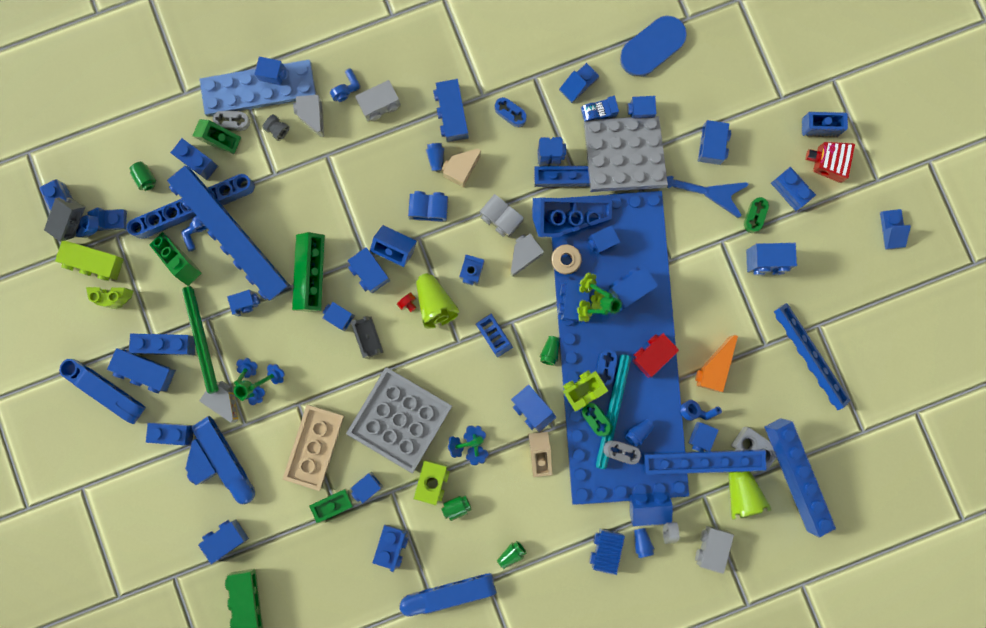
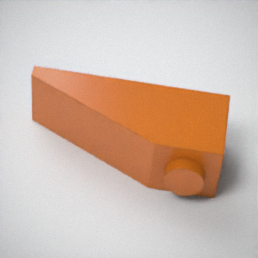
[695,335,738,392]

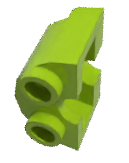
[86,287,134,309]
[563,370,608,412]

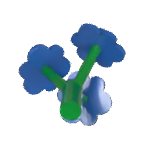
[448,425,488,466]

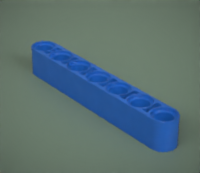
[127,174,255,239]

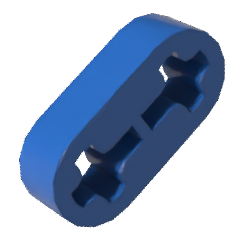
[495,97,526,127]
[75,215,99,238]
[596,350,617,386]

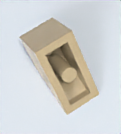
[442,148,481,188]
[529,432,552,477]

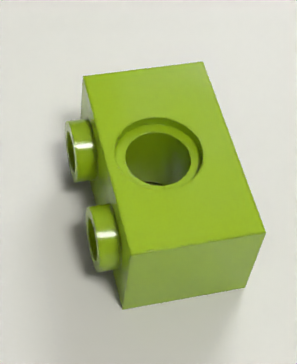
[414,460,450,505]

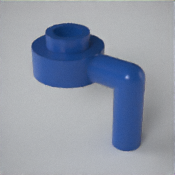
[330,68,360,102]
[181,218,208,252]
[680,400,722,421]

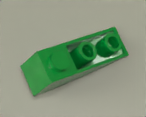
[149,232,202,286]

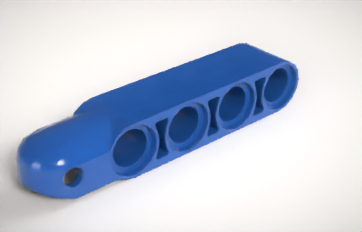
[59,359,146,424]
[191,416,255,505]
[400,573,497,616]

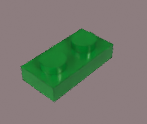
[309,489,354,523]

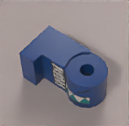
[581,95,619,122]

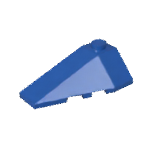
[532,198,612,237]

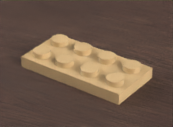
[283,405,344,491]

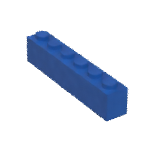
[764,418,836,538]

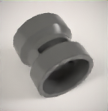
[263,114,290,141]

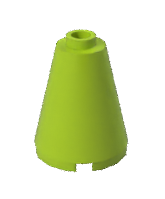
[416,273,460,329]
[728,471,771,520]

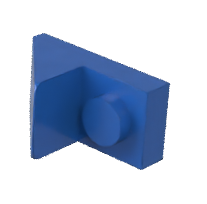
[559,63,599,103]
[87,207,127,231]
[880,209,911,250]

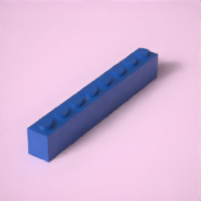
[167,166,290,301]

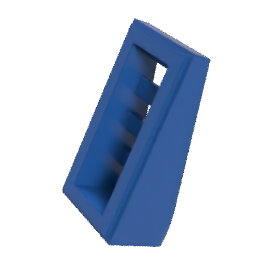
[476,314,513,357]

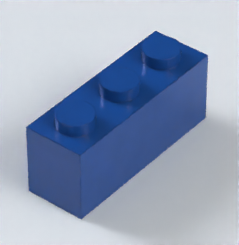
[433,79,469,142]
[129,333,195,356]
[107,348,176,394]

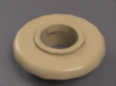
[551,244,582,275]

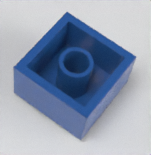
[746,243,797,275]
[608,266,658,312]

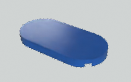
[620,16,686,76]

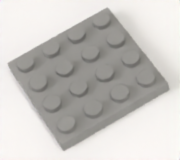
[584,116,668,192]
[346,367,452,474]

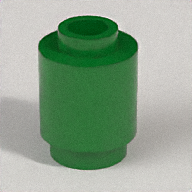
[129,162,156,191]
[441,495,472,521]

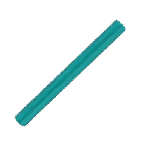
[596,354,631,469]

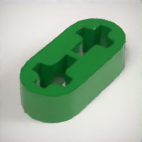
[744,197,769,233]
[582,403,613,437]

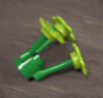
[577,273,621,322]

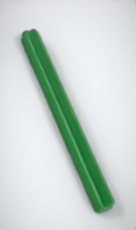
[182,286,219,394]

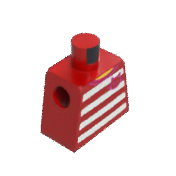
[805,142,855,183]

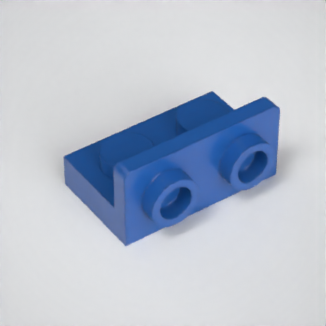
[373,524,409,572]

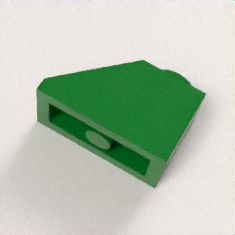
[192,119,241,154]

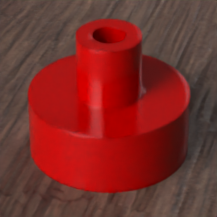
[397,292,416,312]

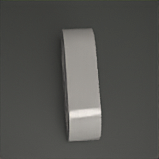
[212,111,250,131]
[604,440,641,464]
[663,522,679,544]

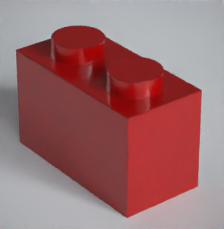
[632,333,679,378]

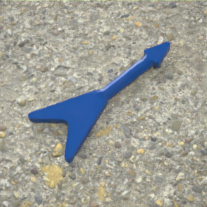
[667,176,749,218]

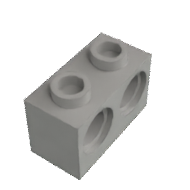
[731,427,776,469]

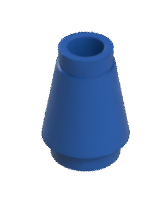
[426,143,444,171]
[625,419,655,447]
[634,528,655,558]

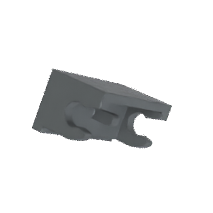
[44,197,85,242]
[350,316,384,359]

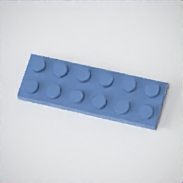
[200,59,316,116]

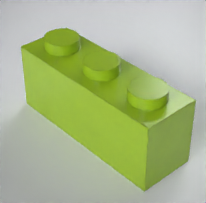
[55,241,124,282]

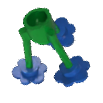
[233,358,285,405]

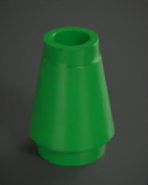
[539,336,560,366]
[497,541,526,569]

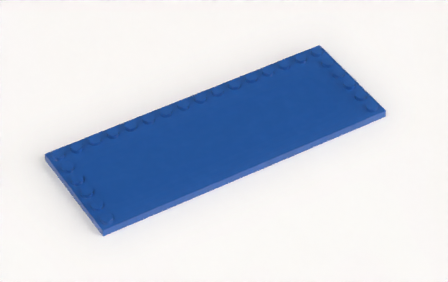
[551,191,689,505]

